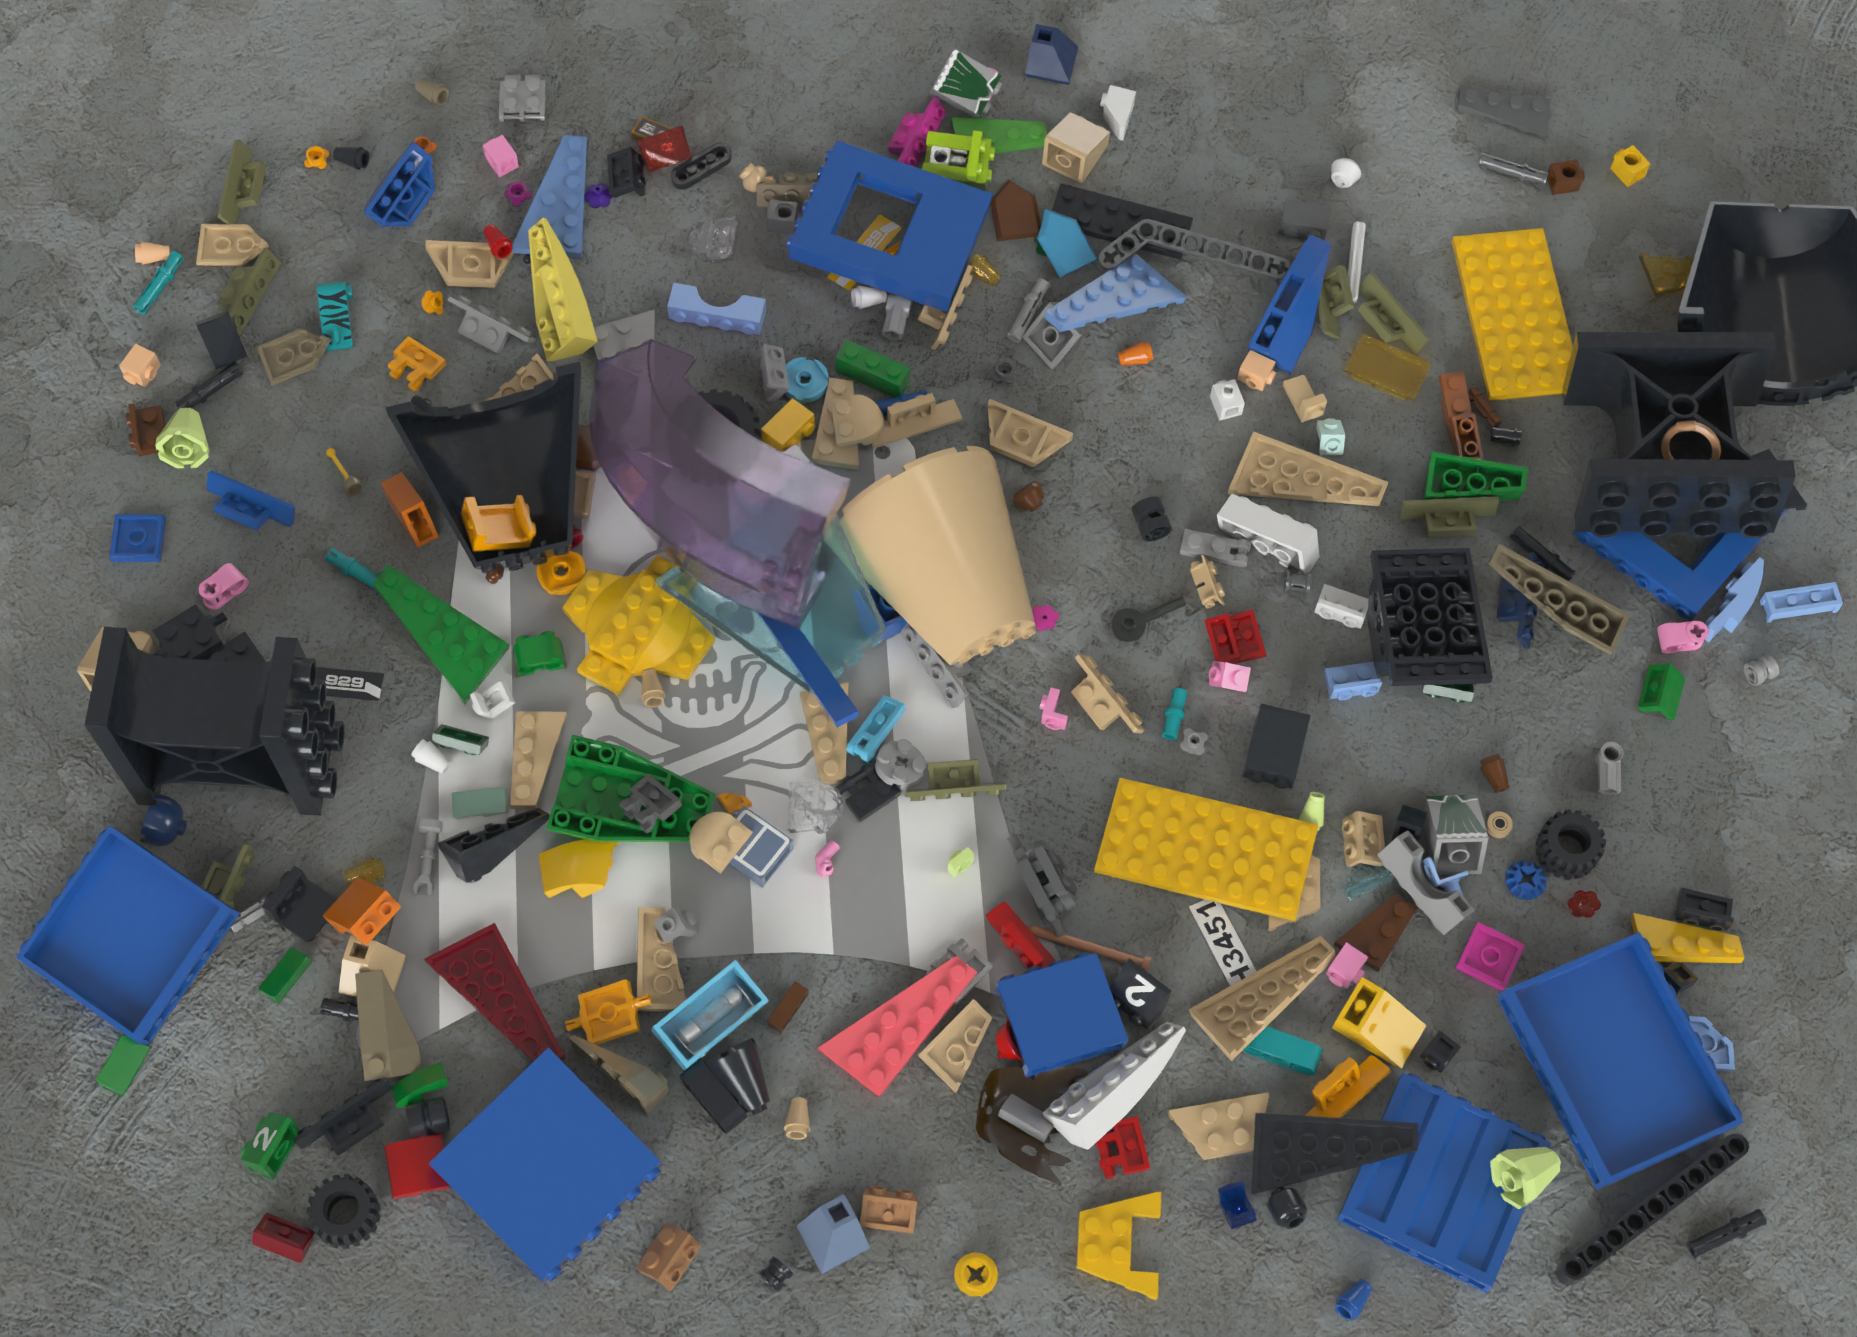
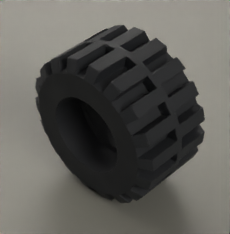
[1535,809,1606,880]
[307,1174,381,1249]

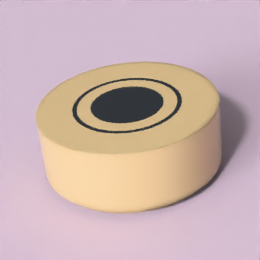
[1486,812,1513,838]

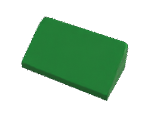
[258,947,312,1004]
[96,1034,150,1096]

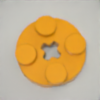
[536,549,587,596]

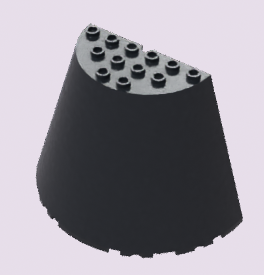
[1677,201,1857,406]

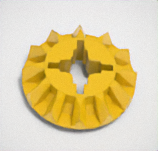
[954,1252,998,1297]

